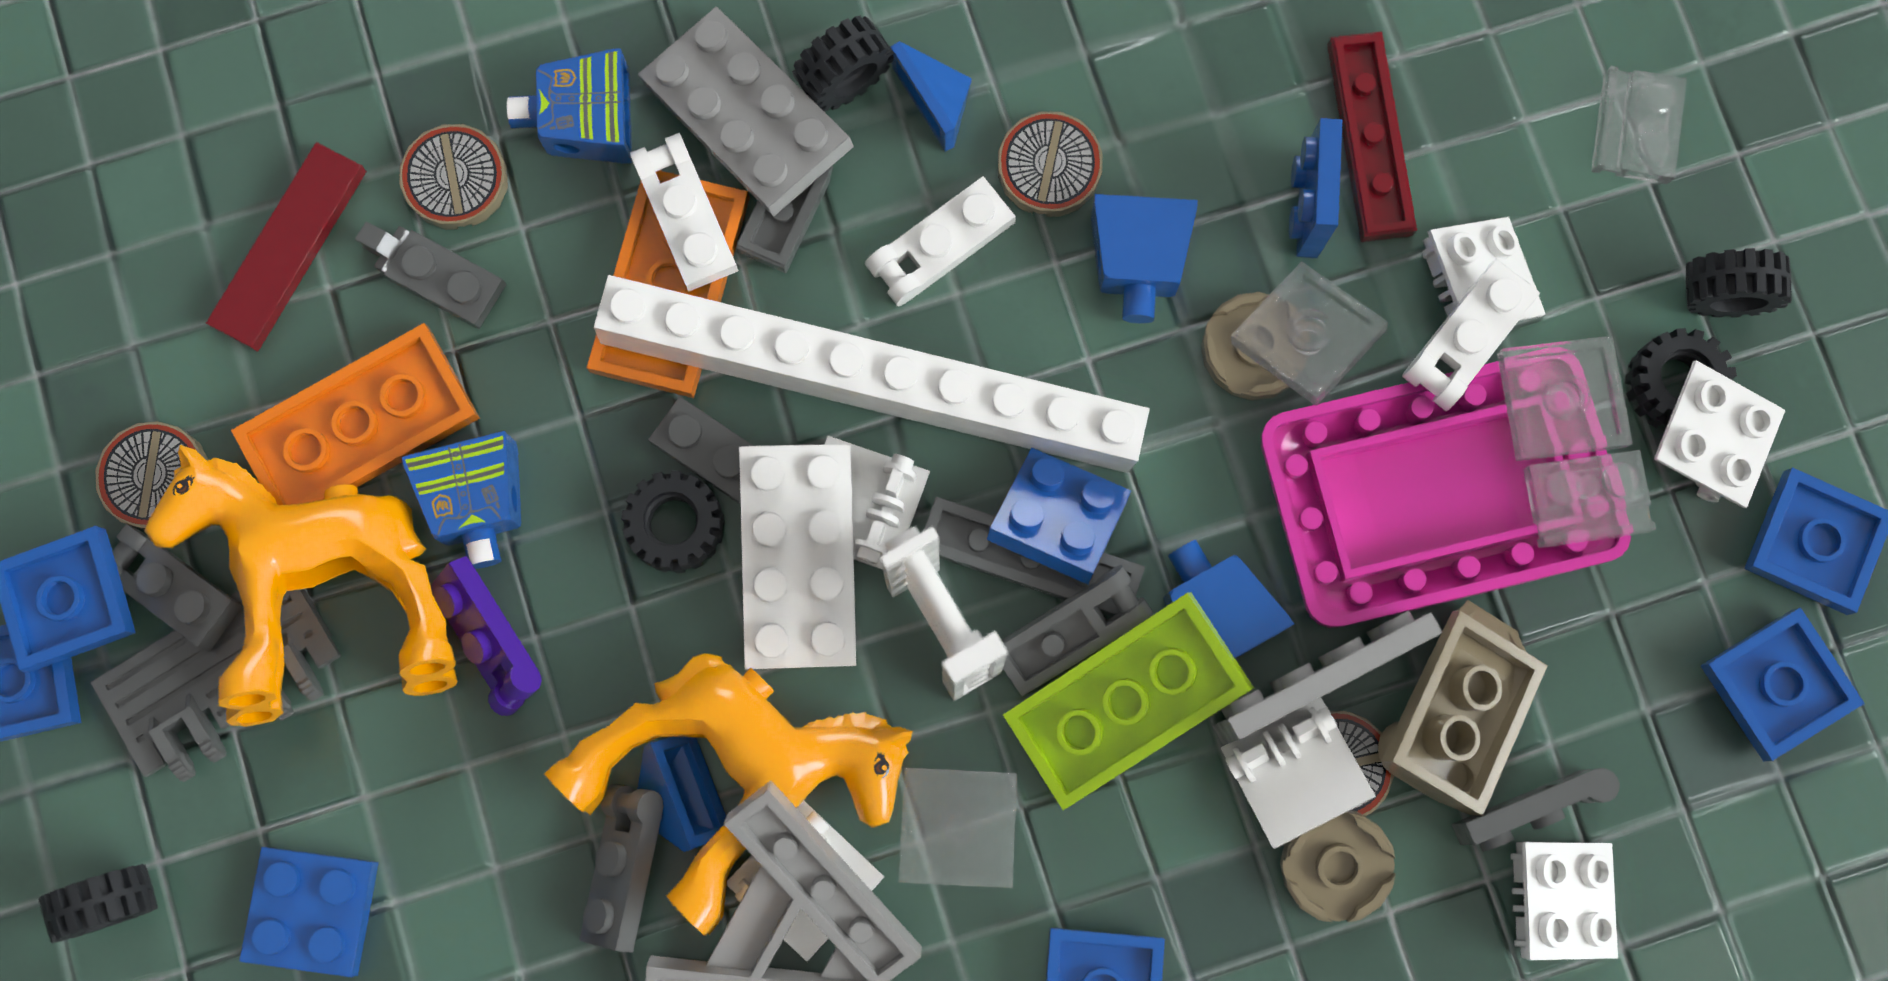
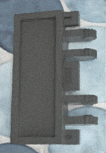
[90,589,341,782]

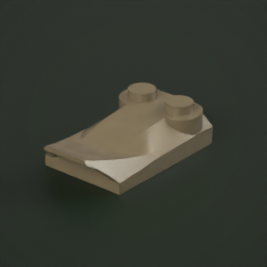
[1378,600,1548,816]

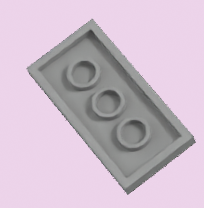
[638,6,854,217]
[1213,611,1443,745]

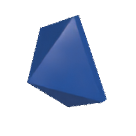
[890,41,972,152]
[637,737,726,852]

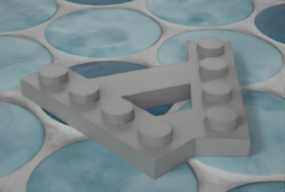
[646,780,922,981]

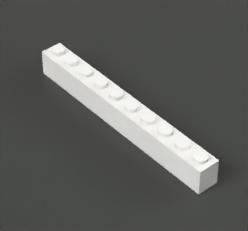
[594,275,1150,473]

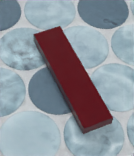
[1327,31,1417,242]
[206,142,367,352]

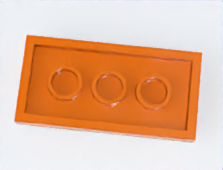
[587,170,750,398]
[231,323,480,505]

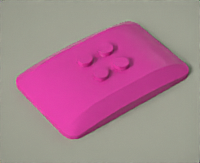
[1260,349,1631,628]

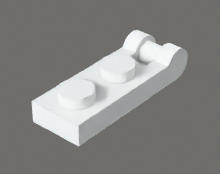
[630,133,738,291]
[865,176,1016,306]
[1402,259,1540,411]

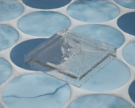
[1231,261,1388,406]
[1497,336,1633,461]
[899,768,1017,888]

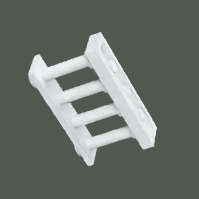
[880,526,1008,701]

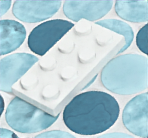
[739,444,856,669]

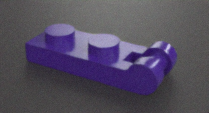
[430,556,542,716]

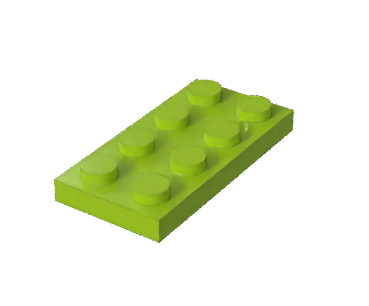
[1003,592,1254,810]

